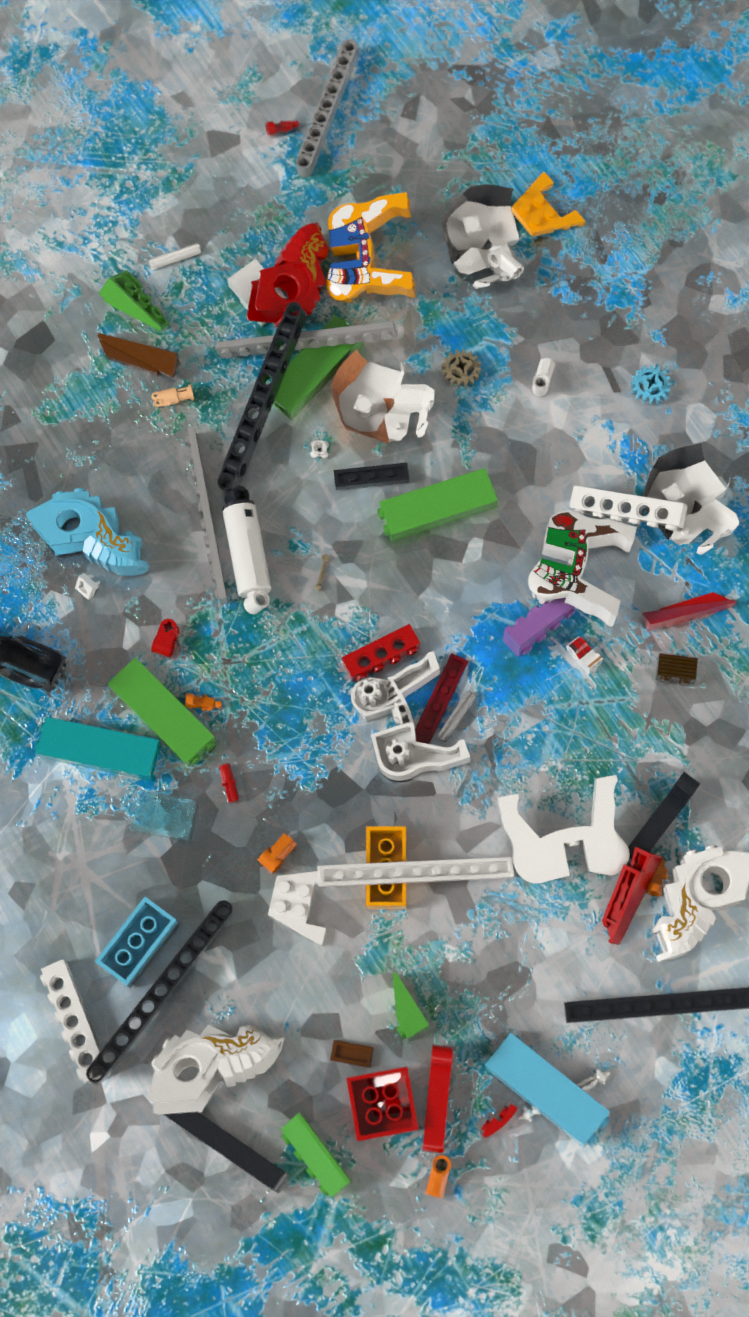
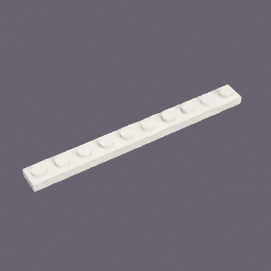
[317,857,514,887]

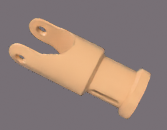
[151,384,194,407]

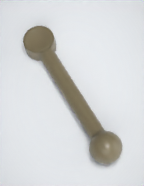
[315,554,329,591]

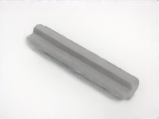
[438,691,476,742]

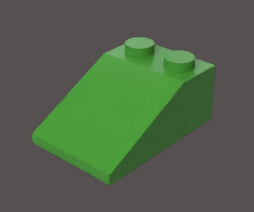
[393,972,429,1042]

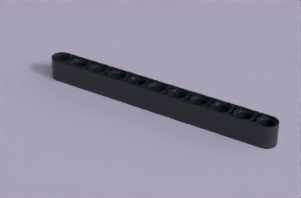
[86,900,233,1085]

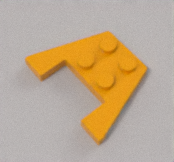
[511,171,585,237]

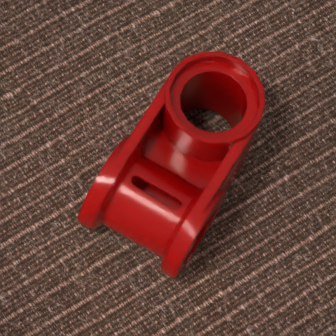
[151,619,180,658]

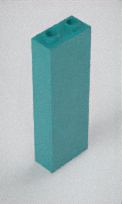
[35,717,161,781]

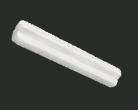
[149,243,201,269]

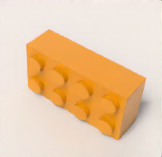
[366,826,406,910]

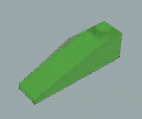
[98,270,170,331]

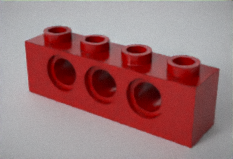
[341,624,420,683]

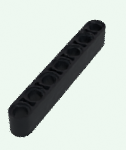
[163,1112,290,1194]

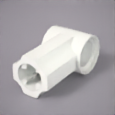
[488,245,524,279]
[532,358,556,397]

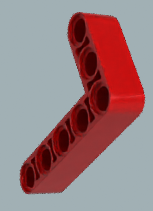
[422,1045,453,1153]

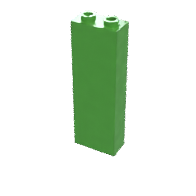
[273,315,363,420]
[377,468,498,542]
[107,658,216,768]

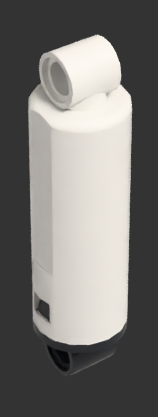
[222,485,271,614]

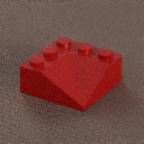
[346,1067,419,1142]

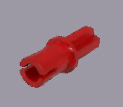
[218,763,239,803]

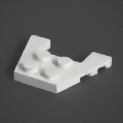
[268,871,336,946]

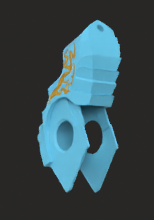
[26,488,149,576]

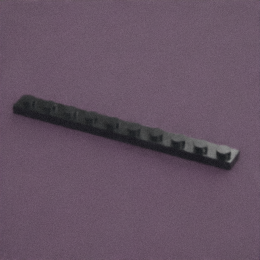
[564,987,749,1024]

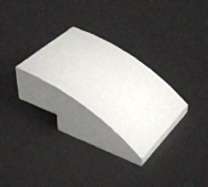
[227,259,286,327]

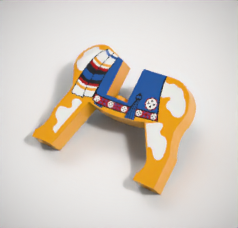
[326,192,416,303]

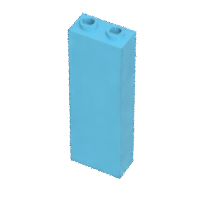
[485,1033,610,1148]

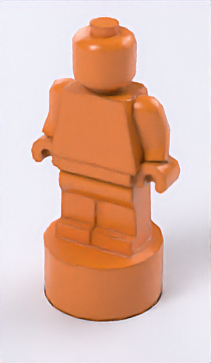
[185,693,223,711]
[646,858,668,897]

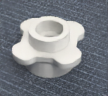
[310,440,329,459]

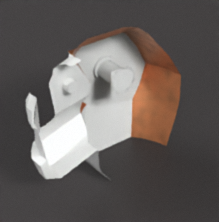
[331,349,435,443]

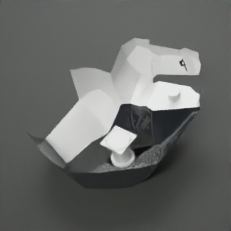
[441,184,525,289]
[643,443,739,555]

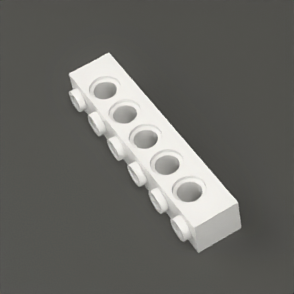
[569,485,687,531]
[40,959,111,1084]

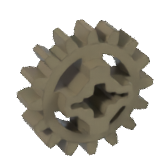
[442,349,481,389]

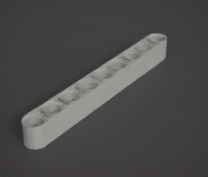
[296,39,358,178]

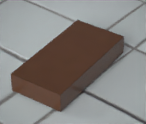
[330,1040,374,1068]

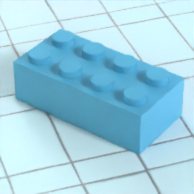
[95,897,179,988]

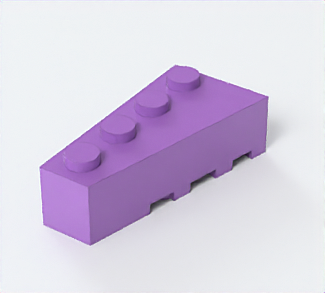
[503,598,575,657]

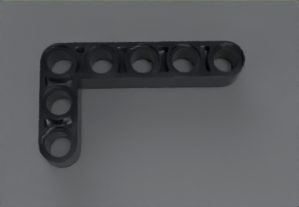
[628,772,701,862]

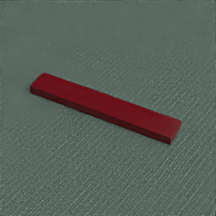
[415,653,469,744]

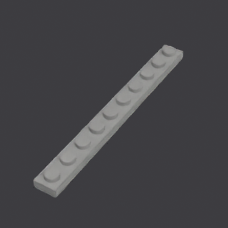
[216,321,398,358]
[185,426,228,605]

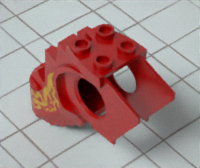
[246,222,329,327]

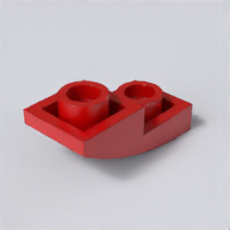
[481,1104,518,1138]

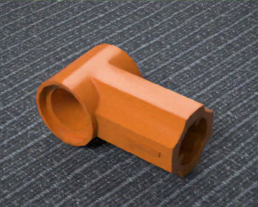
[258,833,297,874]
[425,1154,451,1199]

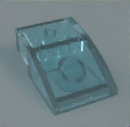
[128,790,196,840]

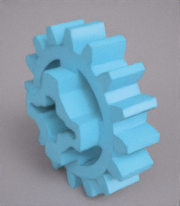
[630,365,671,405]

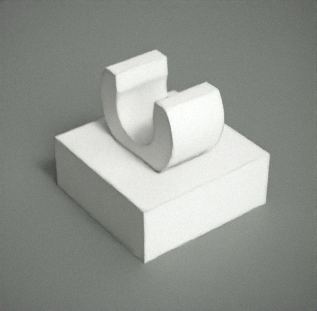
[75,573,100,600]

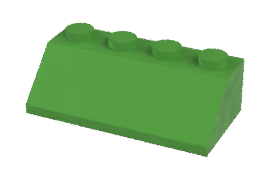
[281,1113,352,1198]

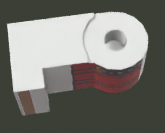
[566,636,603,674]

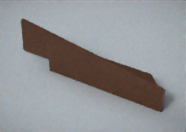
[97,333,180,378]

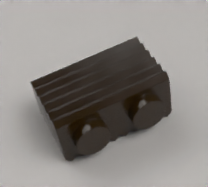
[655,653,698,686]

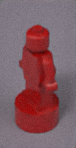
[265,120,300,136]

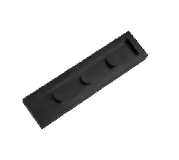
[334,462,409,490]

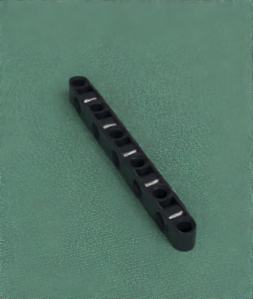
[217,302,307,494]

